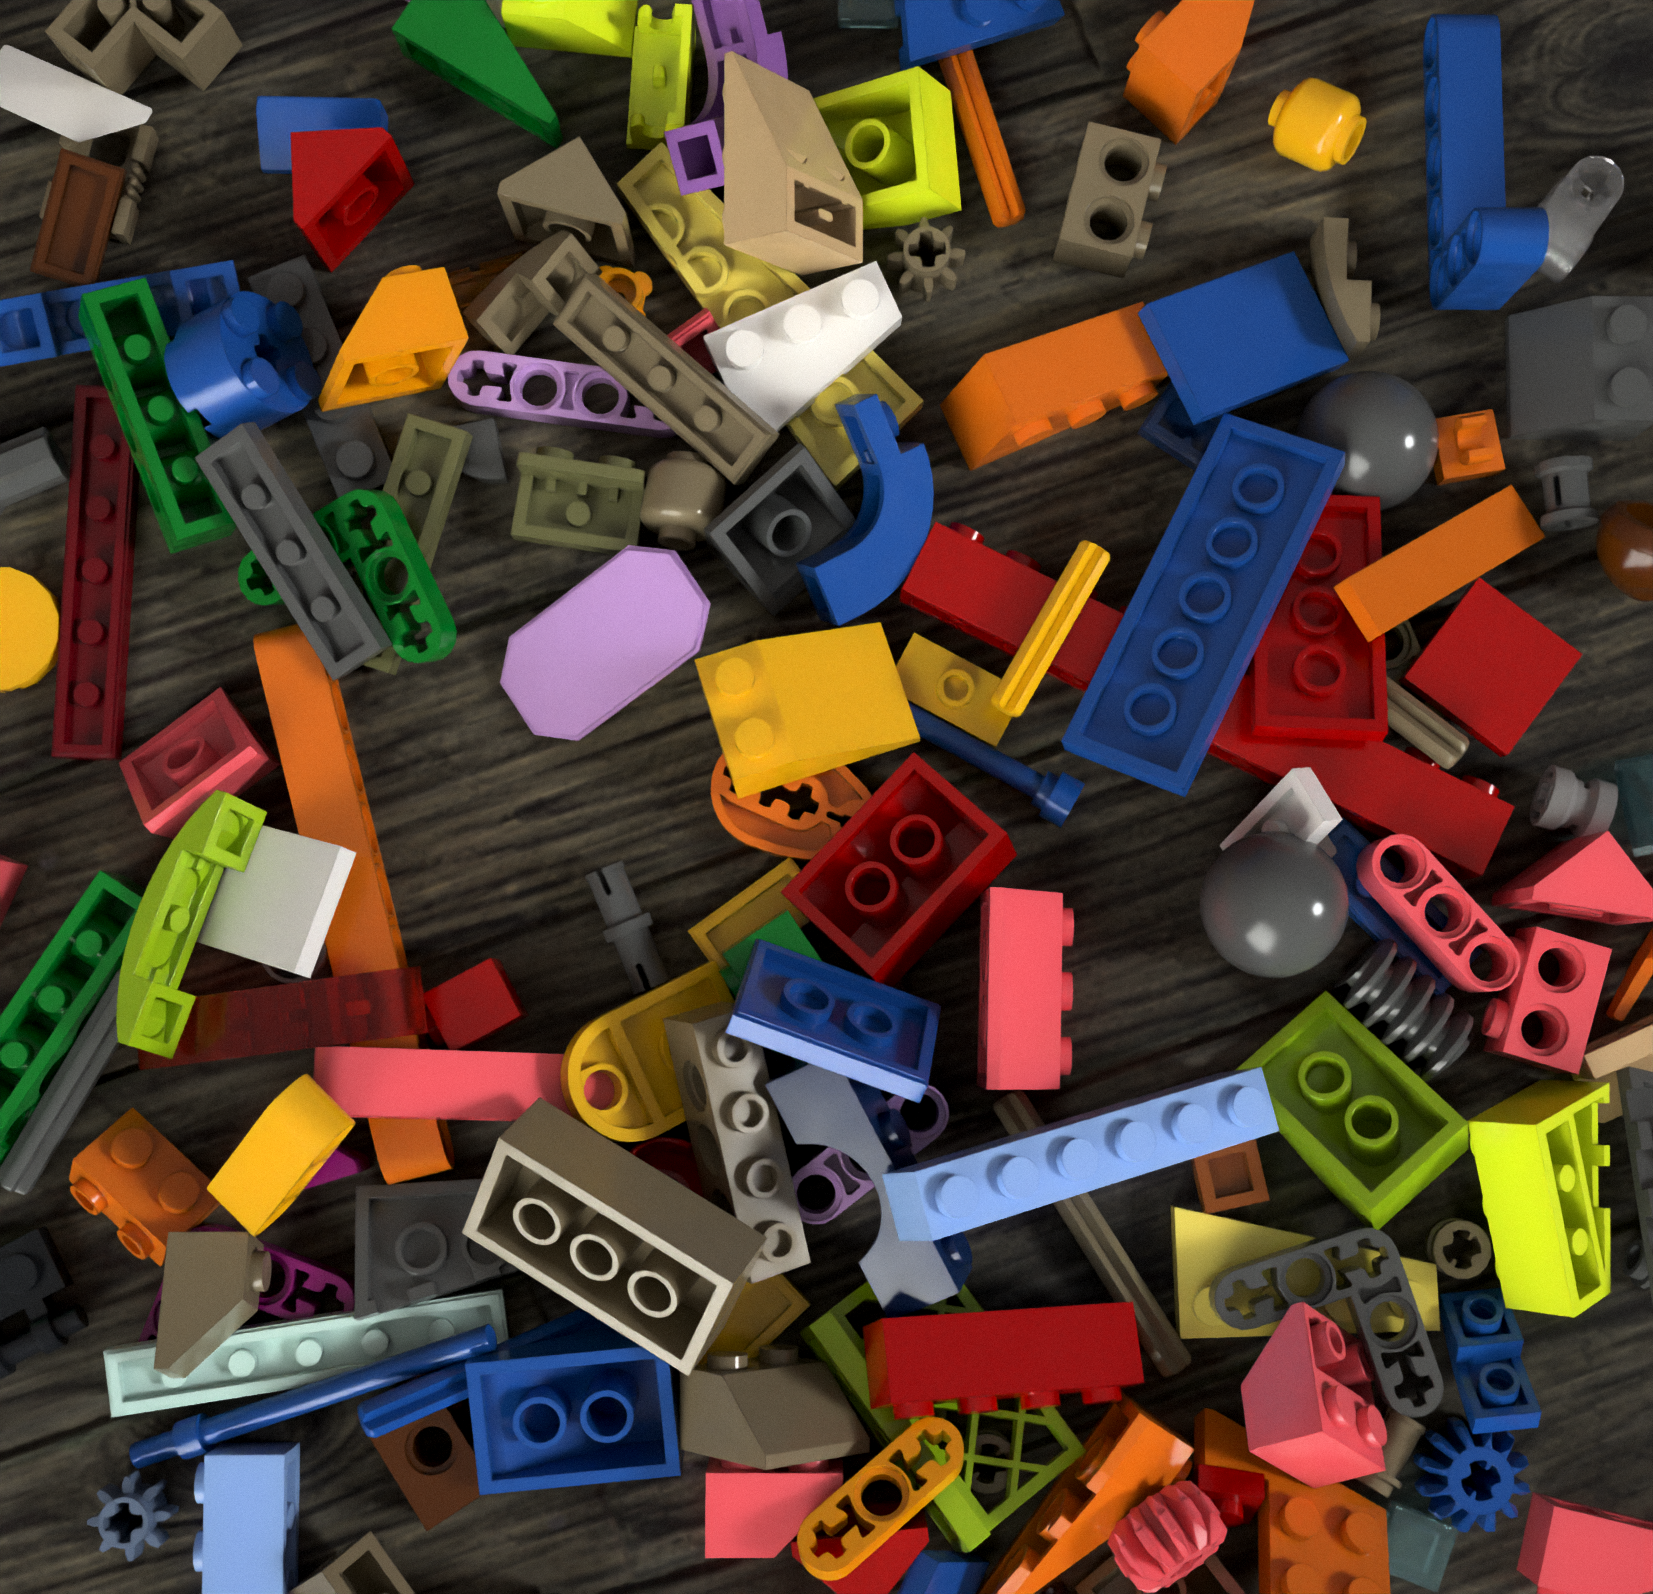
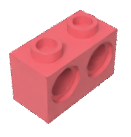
[1481,926,1612,1075]

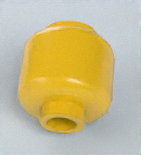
[1268,78,1367,172]

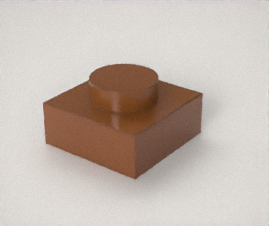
[1190,1139,1270,1214]

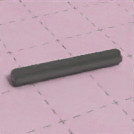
[0,968,121,1195]

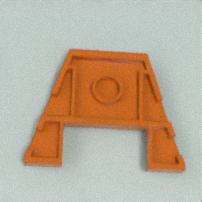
[1194,1408,1391,1594]

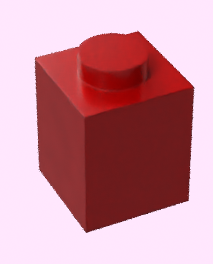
[420,958,529,1051]

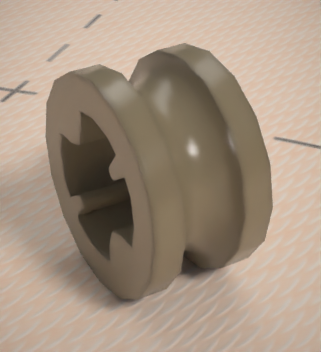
[1425,1217,1491,1279]
[960,1428,1010,1494]

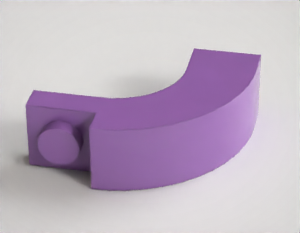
[664,0,788,196]

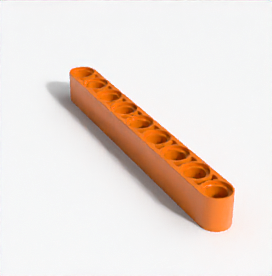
[253,624,455,1185]

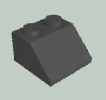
[1505,296,1653,441]

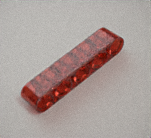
[137,967,428,1070]

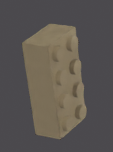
[462,1097,768,1376]

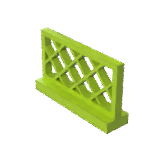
[799,1281,1086,1552]

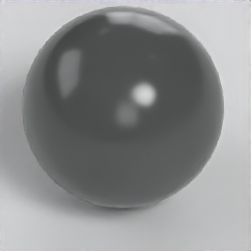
[1295,371,1439,511]
[1200,831,1349,978]

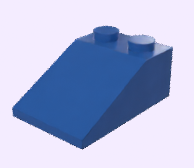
[465,1325,685,1495]

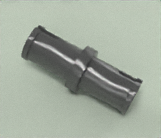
[584,861,672,995]

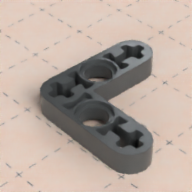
[1209,1225,1444,1418]

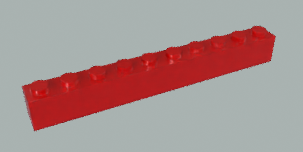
[899,522,1515,880]

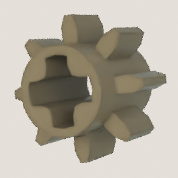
[887,217,965,302]

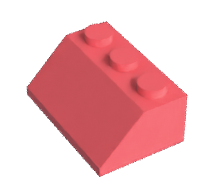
[977,887,1074,1090]

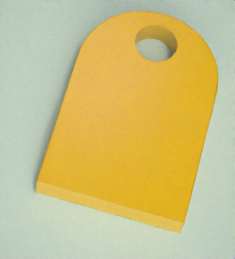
[561,960,735,1142]

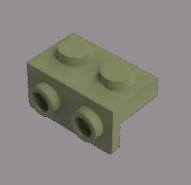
[511,446,646,555]

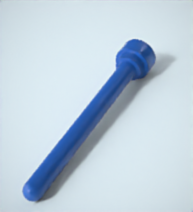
[908,701,1085,828]

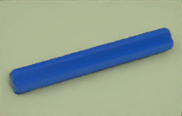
[357,1309,606,1438]

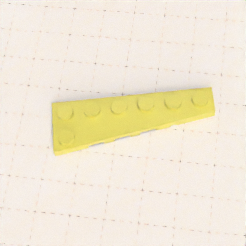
[617,142,924,491]

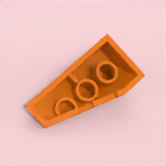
[976,1390,1195,1594]

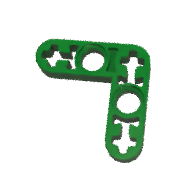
[238,489,457,663]

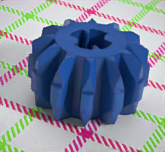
[1413,1416,1531,1532]

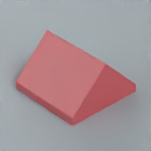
[119,687,281,839]
[1492,831,1653,925]

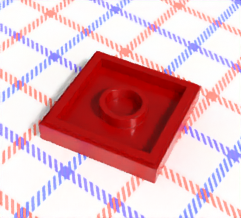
[1398,577,1583,757]

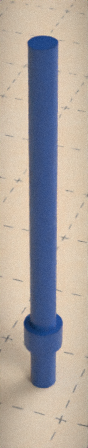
[129,1324,497,1469]

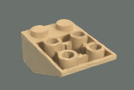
[722,51,863,276]

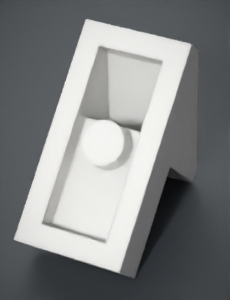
[1220,767,1343,858]

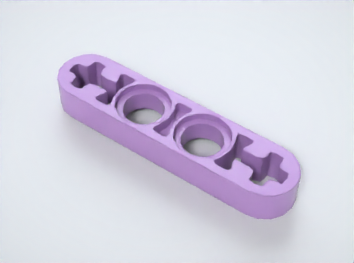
[448,350,677,438]

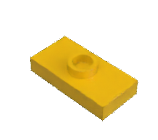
[896,632,1012,748]

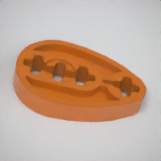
[711,753,872,862]

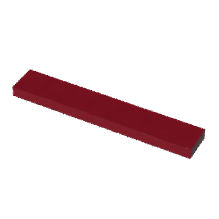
[51,385,140,761]

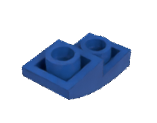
[1438,1288,1542,1434]

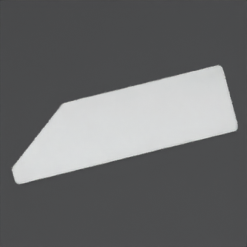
[0,45,152,142]

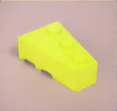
[1467,1079,1611,1318]

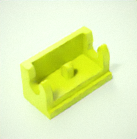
[626,3,696,150]

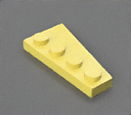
[1170,1205,1440,1339]

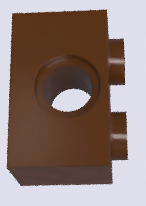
[357,1369,482,1531]

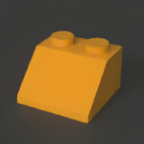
[318,265,469,412]

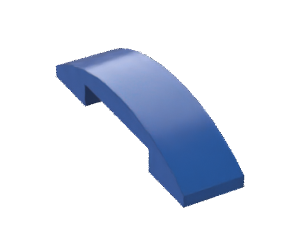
[0,260,241,367]

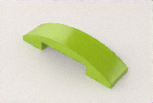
[116,790,267,1059]

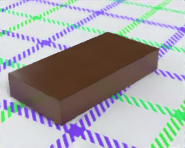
[30,148,127,286]

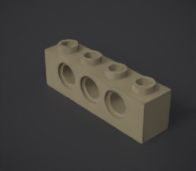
[663,1001,811,1284]

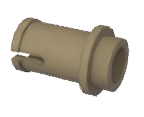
[1355,1406,1426,1498]

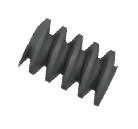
[1333,938,1475,1082]

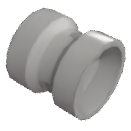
[1529,765,1618,838]

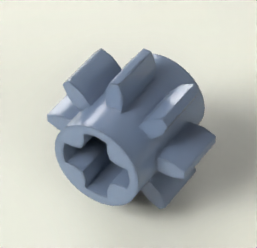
[87,1470,179,1561]

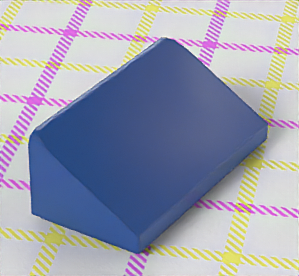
[256,96,388,174]

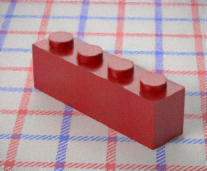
[863,1301,1144,1420]

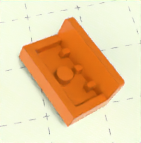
[69,1107,221,1266]

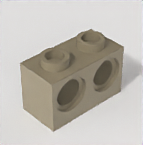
[1052,121,1167,278]

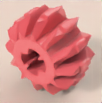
[1107,1481,1228,1593]

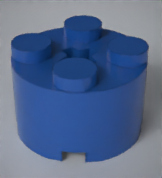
[164,291,322,439]

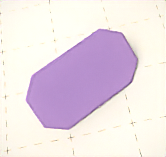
[500,545,711,741]

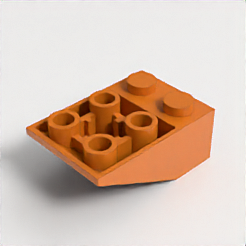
[1123,0,1255,145]

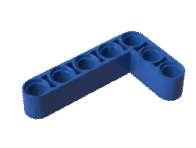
[1423,14,1549,310]

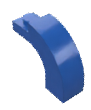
[795,394,934,626]

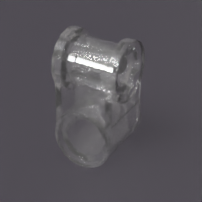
[1537,156,1624,284]

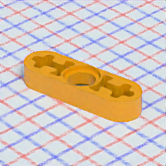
[797,1417,964,1581]

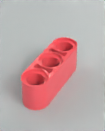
[1356,834,1520,993]

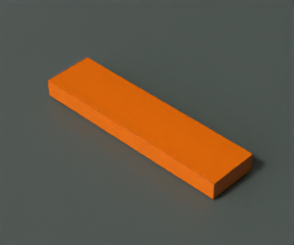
[1333,484,1545,643]

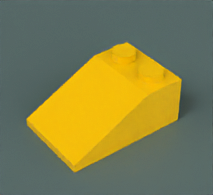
[695,622,920,799]

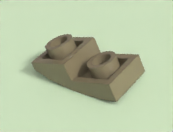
[1310,217,1380,361]

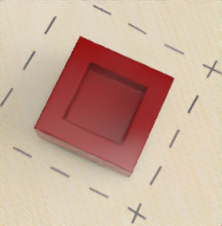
[1189,1464,1265,1528]

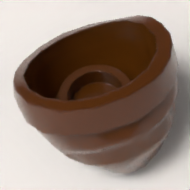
[1596,500,1653,602]

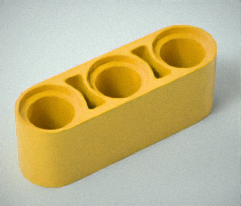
[207,1074,356,1237]

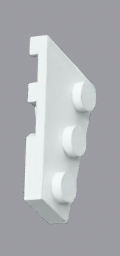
[703,261,902,432]

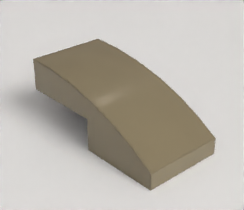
[462,229,602,355]

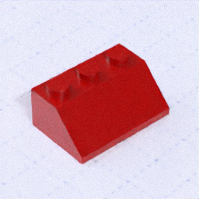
[781,752,1017,987]

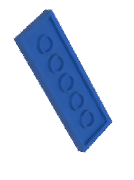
[1061,413,1345,797]

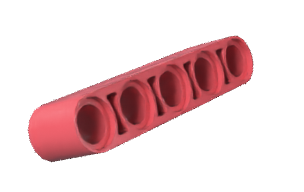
[313,1046,614,1121]

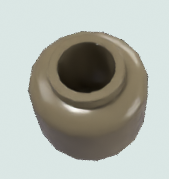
[640,451,727,551]

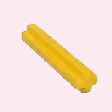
[991,540,1110,718]

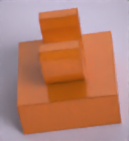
[1433,409,1505,486]

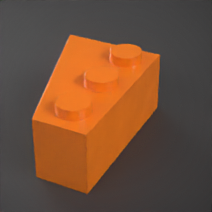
[940,301,1168,471]

